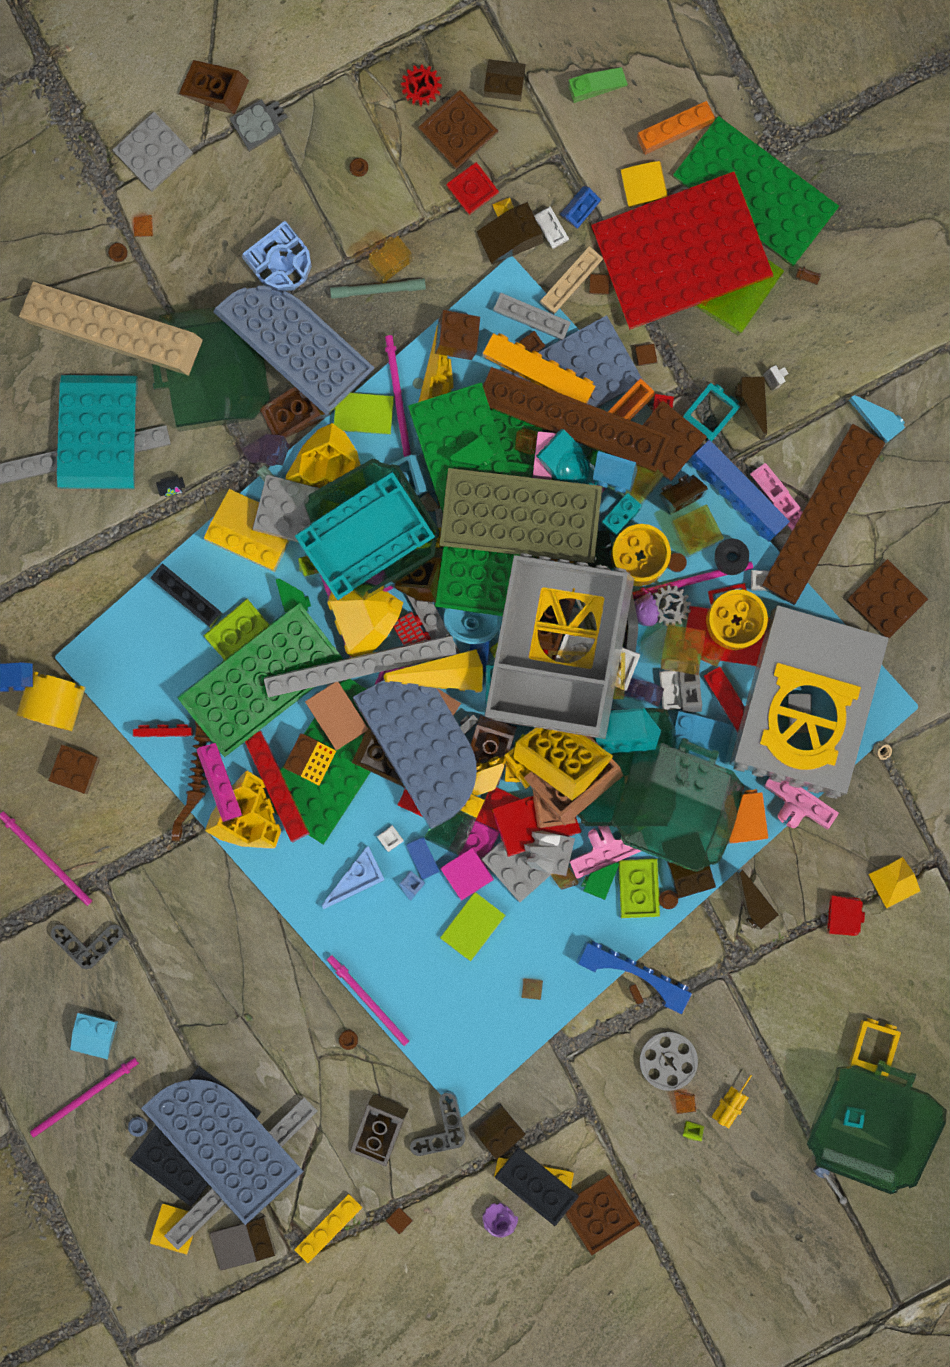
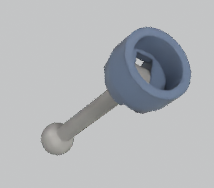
[813,1161,847,1204]

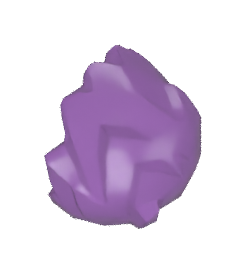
[634,592,660,626]
[483,1203,518,1238]

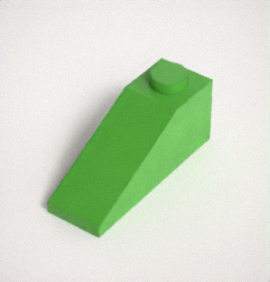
[568,67,628,103]

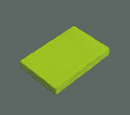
[334,393,394,435]
[203,599,269,660]
[619,859,660,918]
[440,892,506,962]

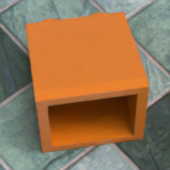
[726,789,768,844]

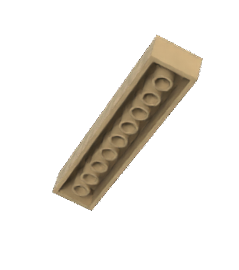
[19,282,203,376]

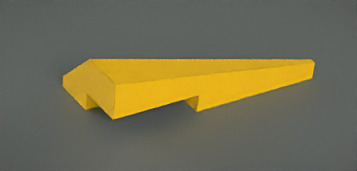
[419,325,454,402]
[383,649,483,693]

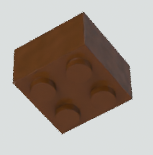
[435,310,480,360]
[48,745,100,794]

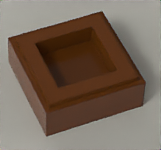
[589,274,609,295]
[519,331,546,352]
[635,344,657,367]
[629,984,644,1004]
[386,1207,413,1235]

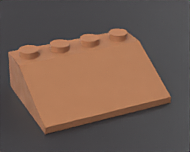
[524,736,624,825]

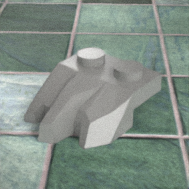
[525,831,575,876]

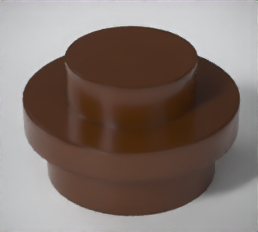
[350,158,368,177]
[659,890,678,909]

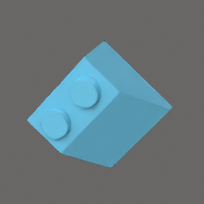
[384,454,435,499]
[70,1012,118,1059]

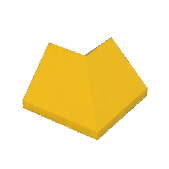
[868,857,920,908]

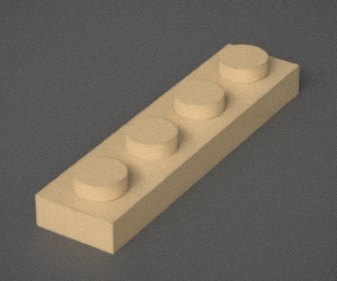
[540,246,603,315]

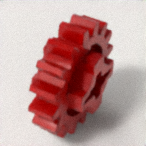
[401,64,442,107]

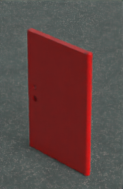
[683,606,769,666]
[492,796,581,857]

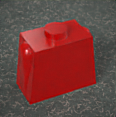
[827,895,865,936]

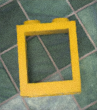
[848,1018,901,1077]

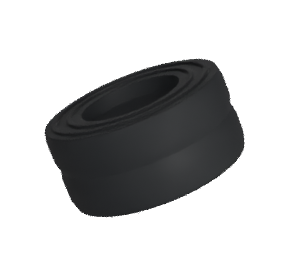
[715,538,749,575]

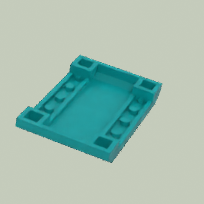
[57,375,138,490]
[295,471,435,600]

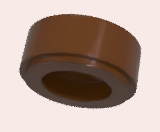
[108,243,128,263]
[668,553,687,573]
[339,1030,358,1050]

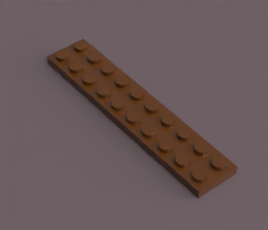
[483,367,670,473]
[761,424,885,605]

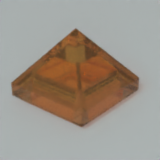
[700,642,725,667]
[522,979,543,1000]

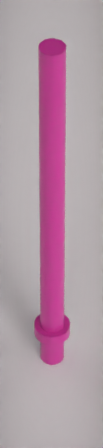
[385,335,411,457]
[632,561,753,599]
[0,811,92,906]
[30,1057,139,1138]

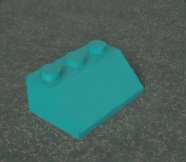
[596,708,661,754]

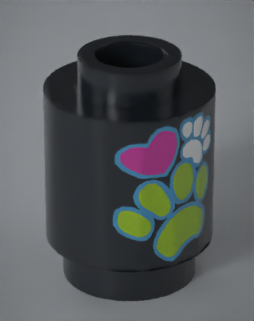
[156,474,185,497]

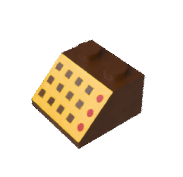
[283,733,336,785]

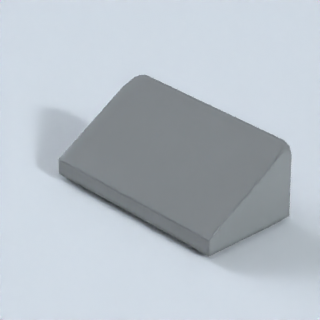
[788,694,811,733]

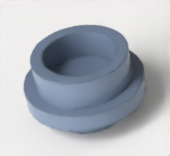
[128,1117,148,1137]

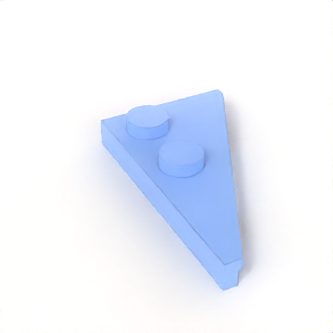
[322,846,385,909]

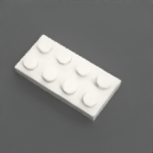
[555,634,641,690]

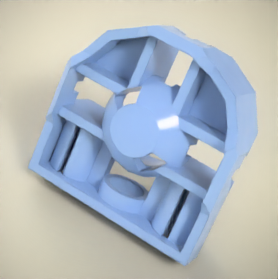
[242,221,312,292]

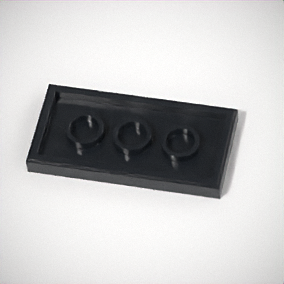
[495,1147,579,1226]

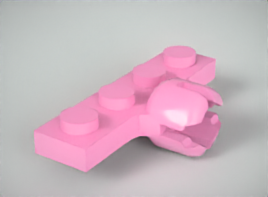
[764,777,839,830]
[569,825,648,879]

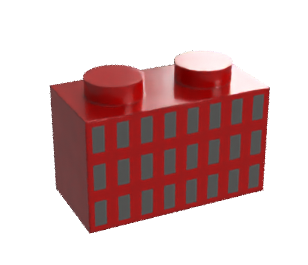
[393,612,431,645]

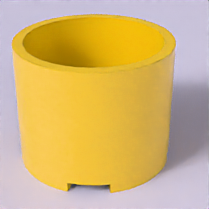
[610,524,671,587]
[706,590,768,650]
[16,671,86,732]

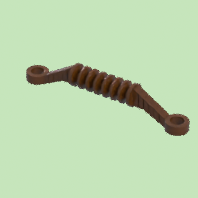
[172,721,212,842]

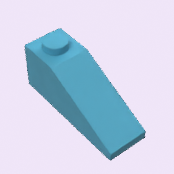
[849,395,905,444]

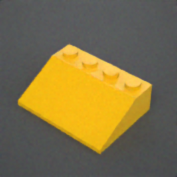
[204,489,290,573]
[513,727,613,800]

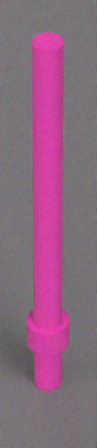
[327,955,409,1046]

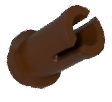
[796,266,821,285]

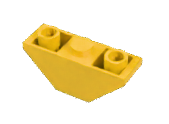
[472,756,506,796]

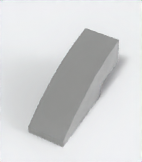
[677,650,702,713]

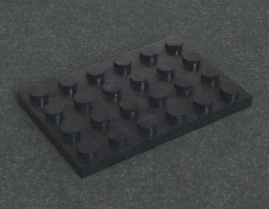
[129,1066,261,1207]

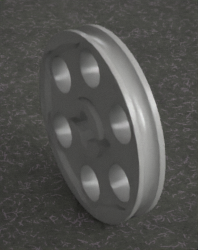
[640,1032,698,1091]

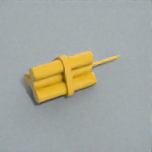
[712,1075,752,1128]

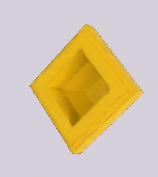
[492,197,514,217]

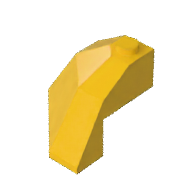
[285,423,366,495]
[327,586,404,657]
[205,771,281,849]

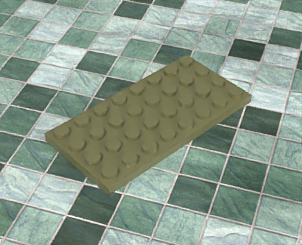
[439,468,602,563]

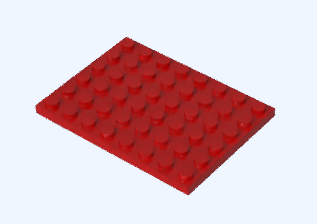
[591,172,774,330]

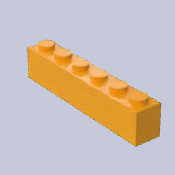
[483,333,595,404]

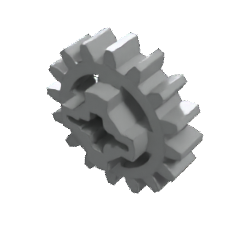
[652,585,691,627]

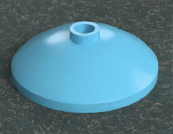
[444,608,501,644]

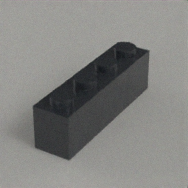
[150,563,223,629]

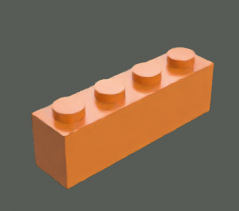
[637,101,715,155]
[608,378,654,420]

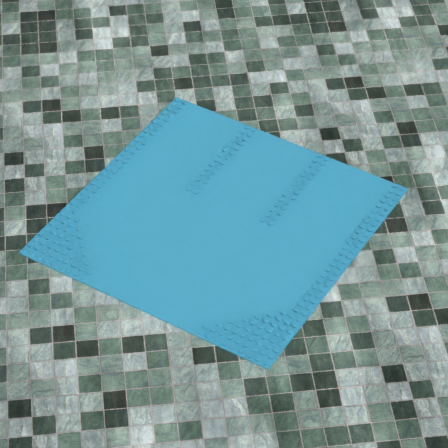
[55,256,918,1117]

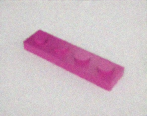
[196,743,242,822]

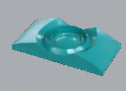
[536,429,597,485]

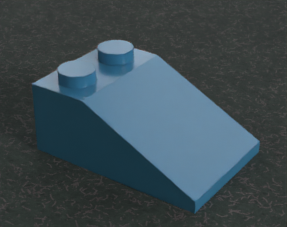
[593,451,637,494]
[669,711,733,763]

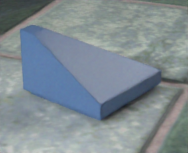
[399,871,425,900]

